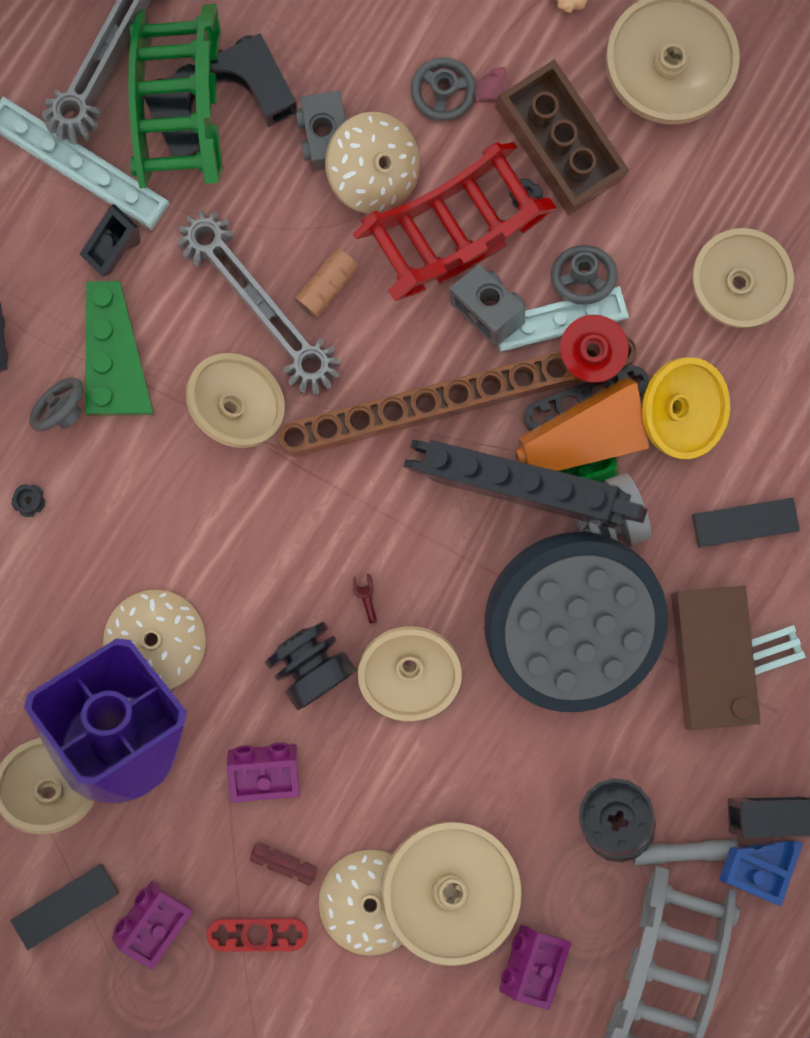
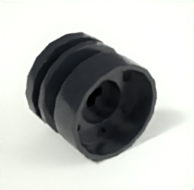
[265,622,357,711]
[579,779,656,863]

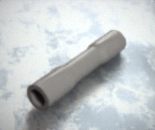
[633,839,738,866]

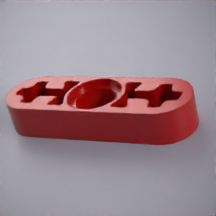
[206,917,308,952]

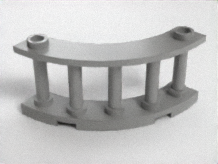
[604,866,740,1038]

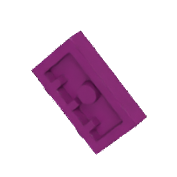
[227,742,300,803]
[112,881,193,970]
[499,925,571,1010]

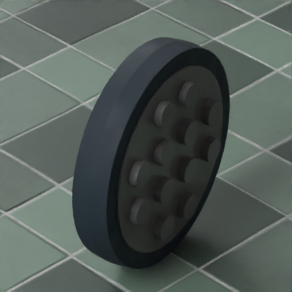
[484,532,668,712]

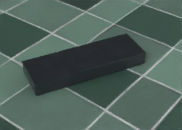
[692,498,800,548]
[10,864,119,950]

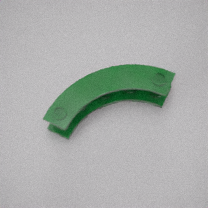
[128,3,224,189]

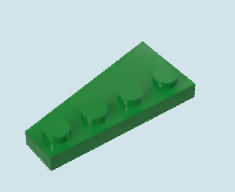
[85,281,155,416]

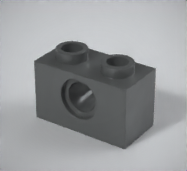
[295,90,345,171]
[449,264,526,347]

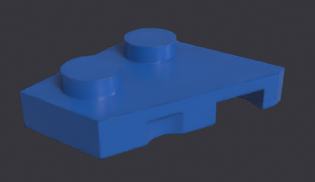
[719,840,803,906]

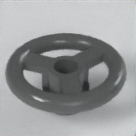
[411,57,476,121]
[551,245,618,305]
[29,377,83,431]

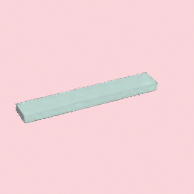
[0,96,170,231]

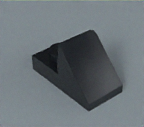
[80,204,141,277]

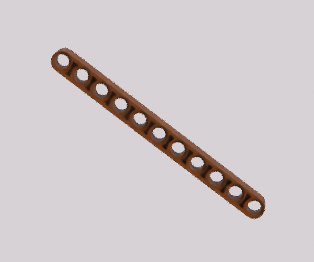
[279,336,637,457]

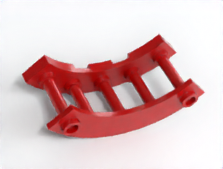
[353,142,556,301]

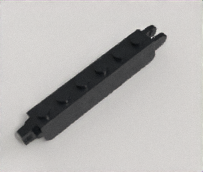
[404,440,647,529]

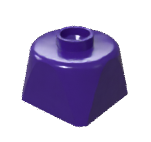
[24,639,187,803]

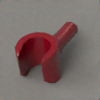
[353,573,377,624]

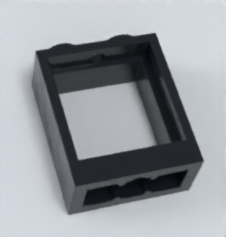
[728,797,810,838]

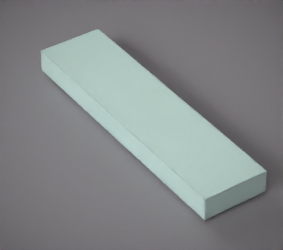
[498,286,629,354]

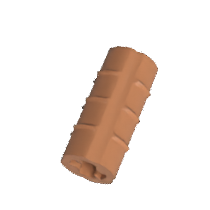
[294,248,359,318]

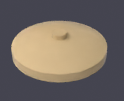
[605,0,740,125]
[381,822,521,966]

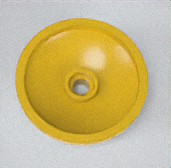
[642,357,730,459]

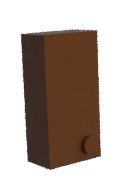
[495,59,629,216]
[671,585,761,730]

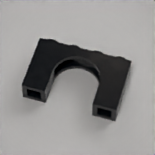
[144,33,297,156]

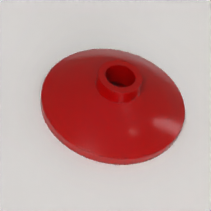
[560,315,629,383]

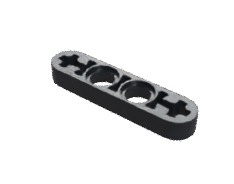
[523,366,649,431]

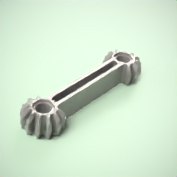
[42,0,164,145]
[177,210,340,395]

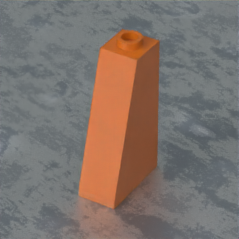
[515,378,649,471]

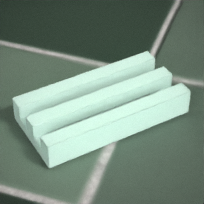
[752,625,806,675]

